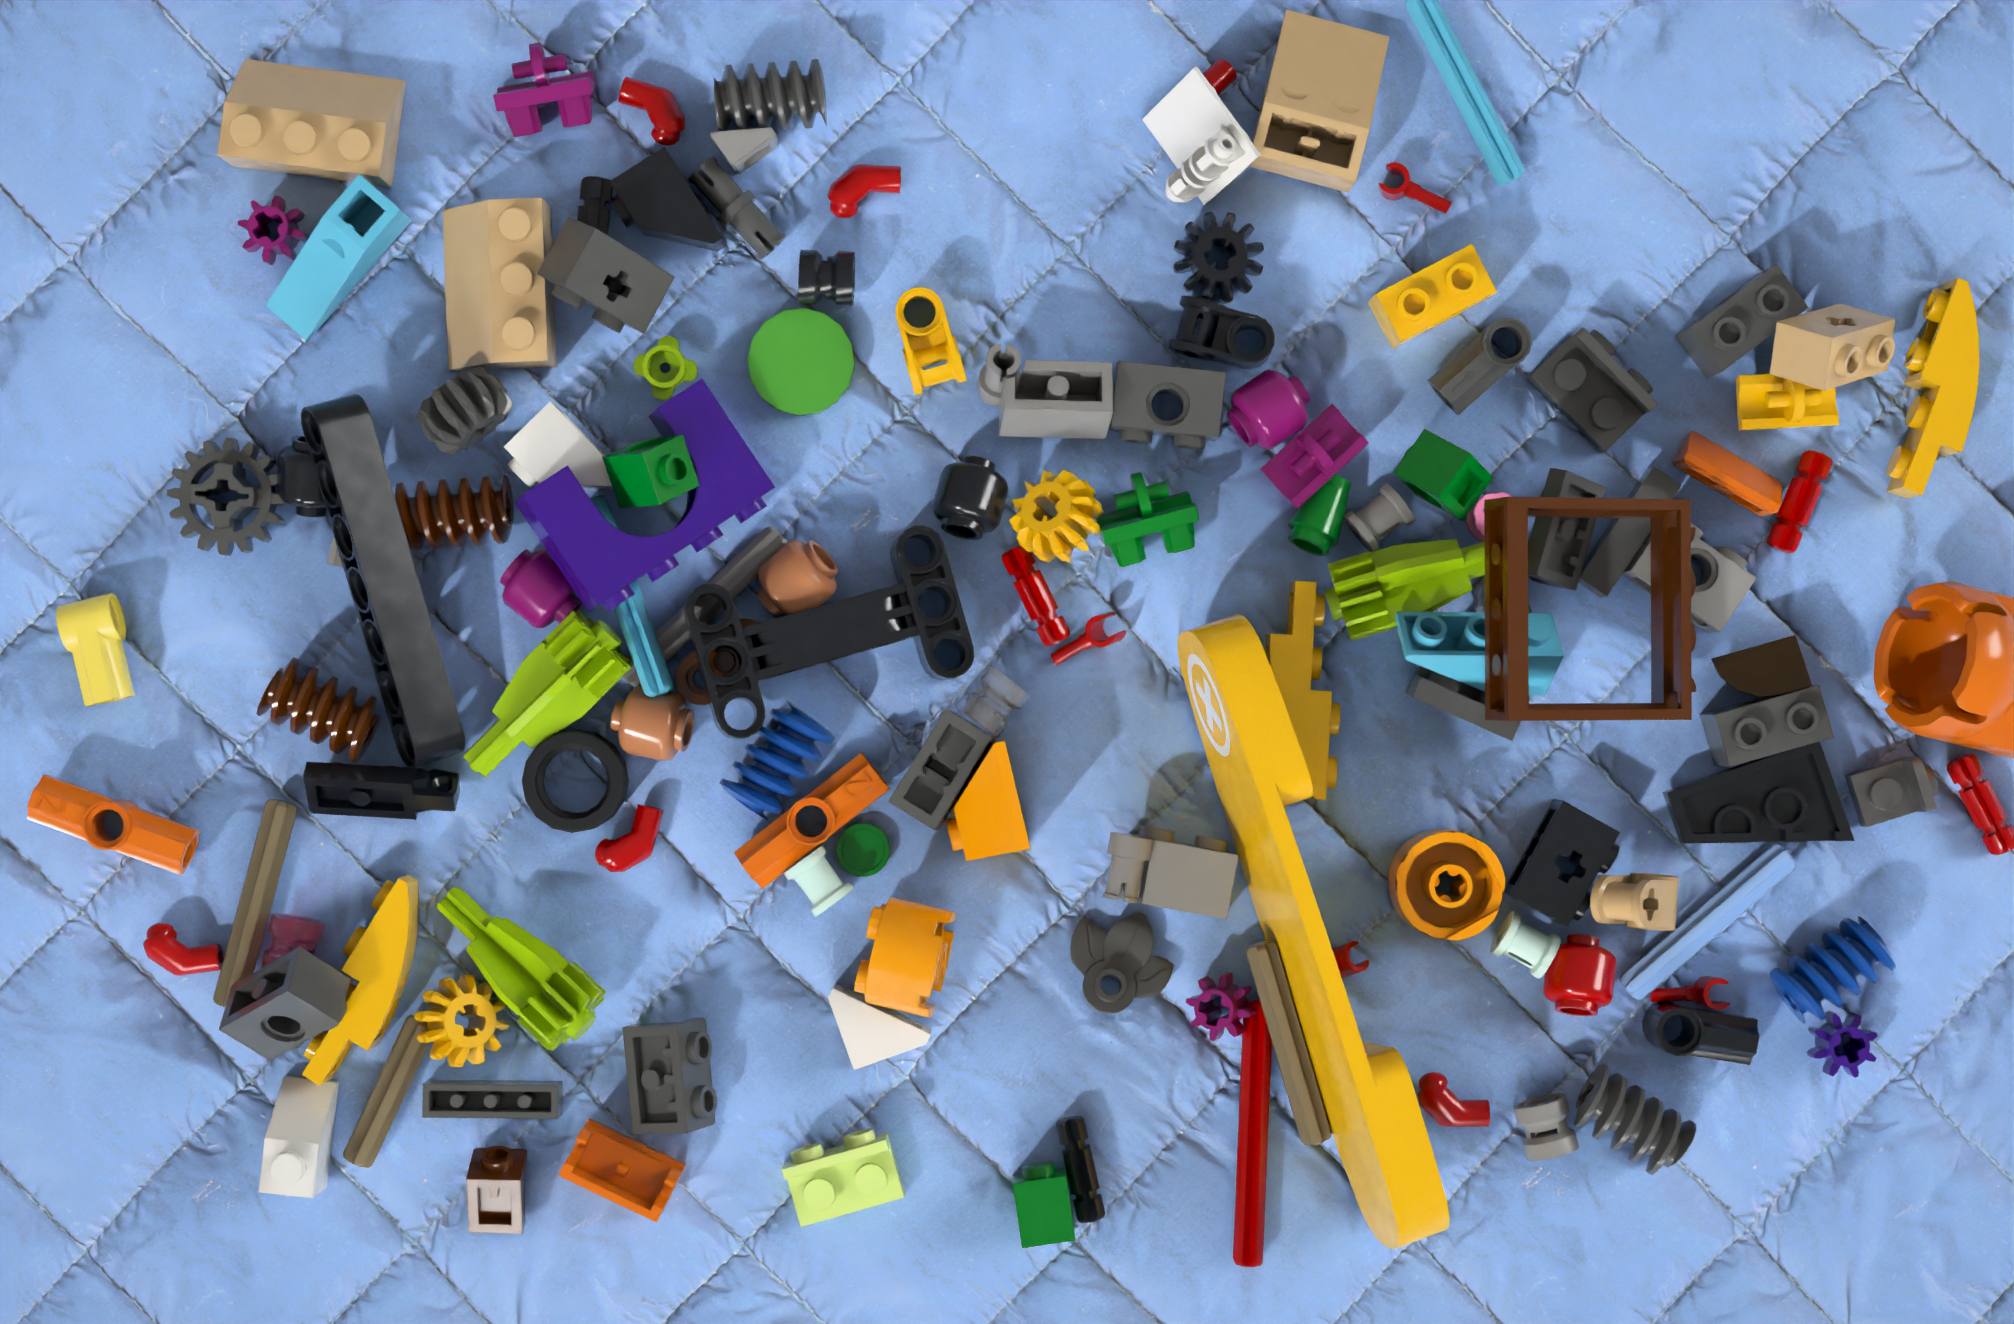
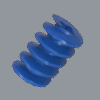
[720,701,835,820]
[1769,916,1896,1024]

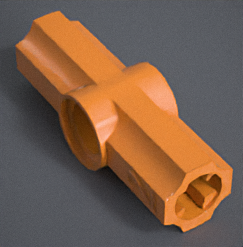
[734,752,890,889]
[27,775,200,875]

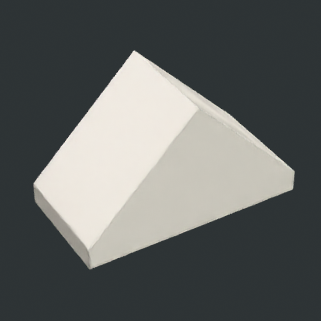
[828,983,932,1070]

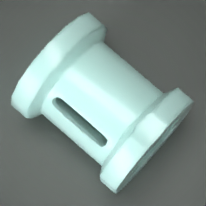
[783,845,854,917]
[1490,911,1561,979]

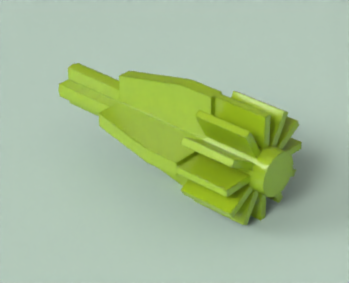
[1324,539,1485,641]
[463,610,632,777]
[436,886,606,1051]

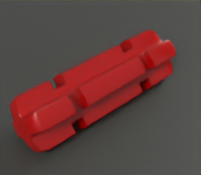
[1767,450,1833,553]
[1002,545,1070,647]
[1947,754,2014,855]

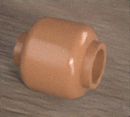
[758,540,839,617]
[611,686,695,761]

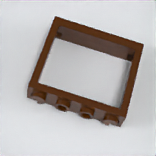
[1484,497,1696,721]

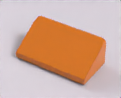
[1671,431,1783,517]

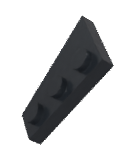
[1662,741,1855,844]

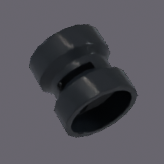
[798,250,855,306]

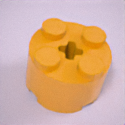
[1388,829,1505,940]
[854,897,956,1018]

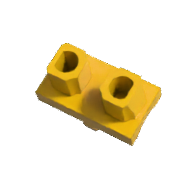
[1735,374,1839,431]

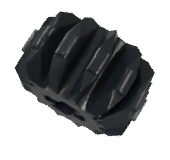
[1173,212,1264,304]

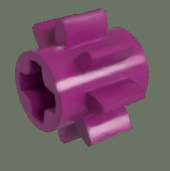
[238,195,310,266]
[1186,972,1257,1041]

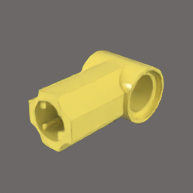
[56,593,135,707]

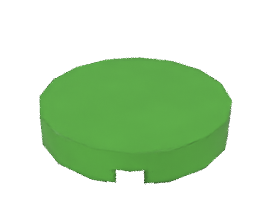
[747,308,855,416]

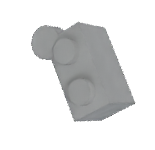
[977,344,1113,439]
[1103,826,1239,919]

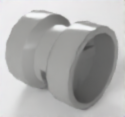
[1513,1093,1579,1161]

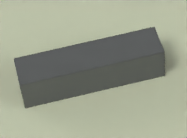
[1578,467,1682,598]
[422,1080,563,1119]

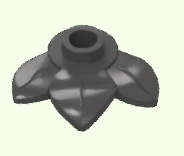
[1070,913,1174,1014]

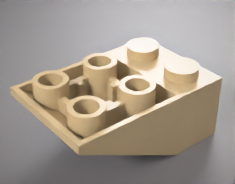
[1249,9,1390,193]

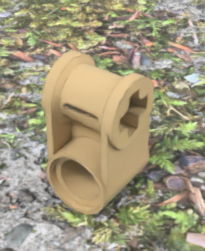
[1590,873,1679,931]

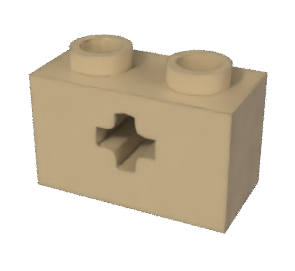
[1769,303,1895,391]

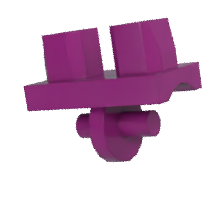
[493,42,596,137]
[1260,404,1369,510]

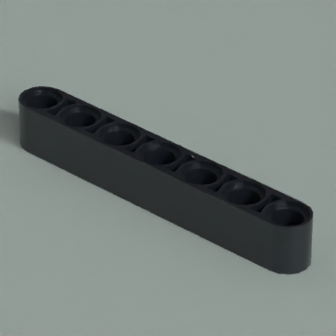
[301,394,465,769]

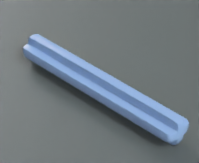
[1619,844,1796,1001]

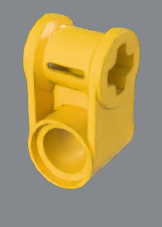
[895,287,967,396]

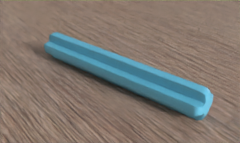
[1405,0,1525,186]
[590,495,674,697]

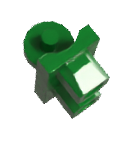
[1096,472,1200,567]

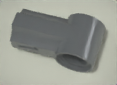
[1427,318,1532,415]

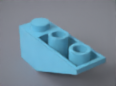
[265,174,413,341]
[1395,611,1564,696]

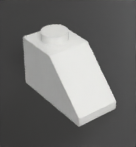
[504,402,613,490]
[258,1075,339,1198]

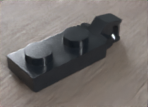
[303,762,460,820]

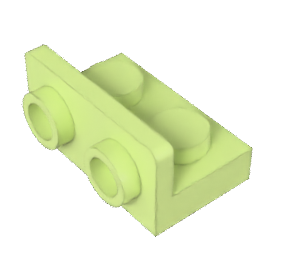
[781,1128,905,1227]

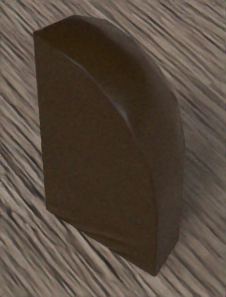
[1711,635,1812,697]

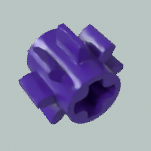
[1807,1011,1878,1078]

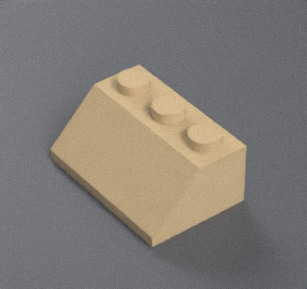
[217,59,406,187]
[443,197,557,371]

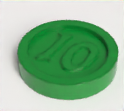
[836,823,890,877]

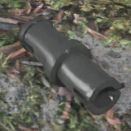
[688,157,786,260]

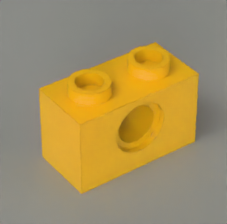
[1368,244,1497,349]

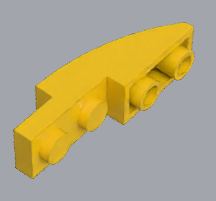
[1886,278,1979,499]
[1265,581,1340,800]
[302,875,419,1086]

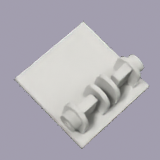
[1142,66,1261,206]

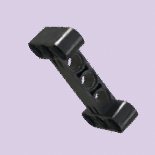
[684,525,974,740]

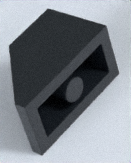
[609,147,727,252]

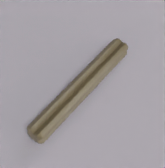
[213,799,297,1007]
[1246,940,1332,1145]

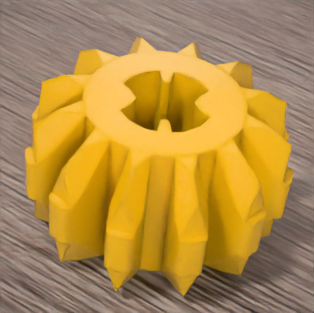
[1009,469,1104,563]
[414,975,510,1067]

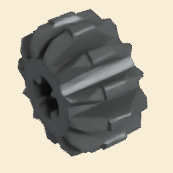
[416,367,513,454]

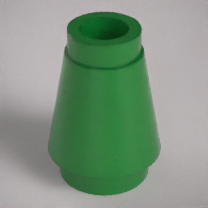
[1288,475,1352,556]

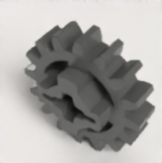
[167,438,287,556]

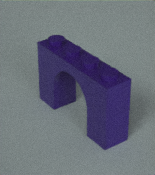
[515,379,775,612]

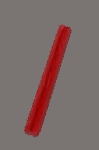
[1233,999,1272,1267]

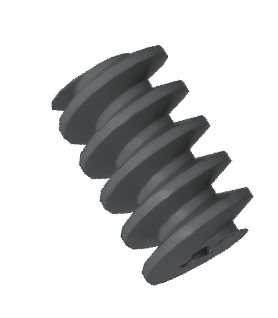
[714,59,827,131]
[1574,1063,1697,1175]

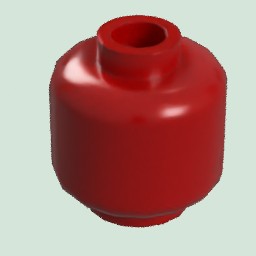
[1543,934,1616,1017]

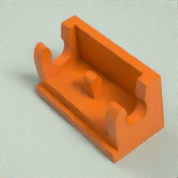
[558,1118,686,1223]

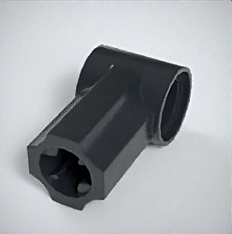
[1642,1001,1760,1065]

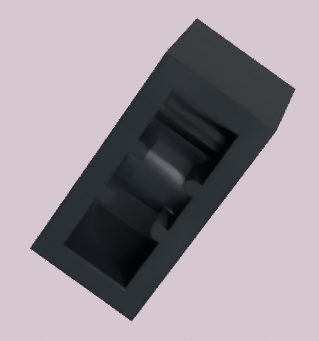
[1503,799,1620,927]

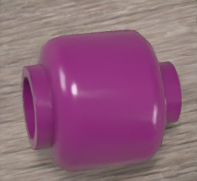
[1227,369,1310,450]
[500,549,582,629]

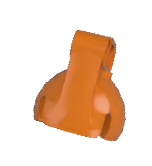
[1873,581,2014,758]

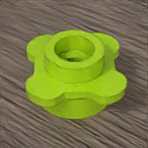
[633,336,698,400]

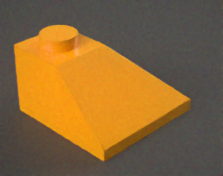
[946,739,1030,861]

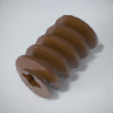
[395,475,514,550]
[256,657,381,763]

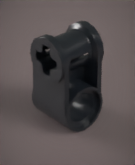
[1167,296,1275,369]

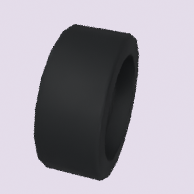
[522,730,629,833]

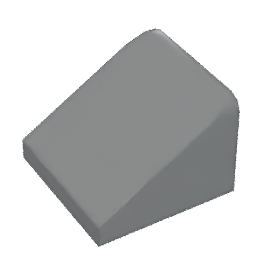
[709,127,779,175]

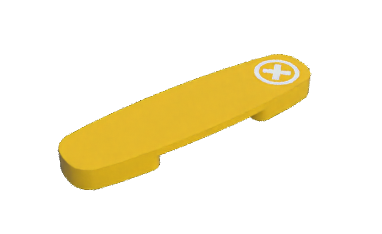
[1177,614,1450,1249]

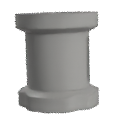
[1344,483,1416,552]

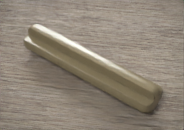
[343,1015,430,1168]

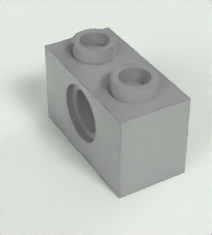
[1622,523,1757,633]

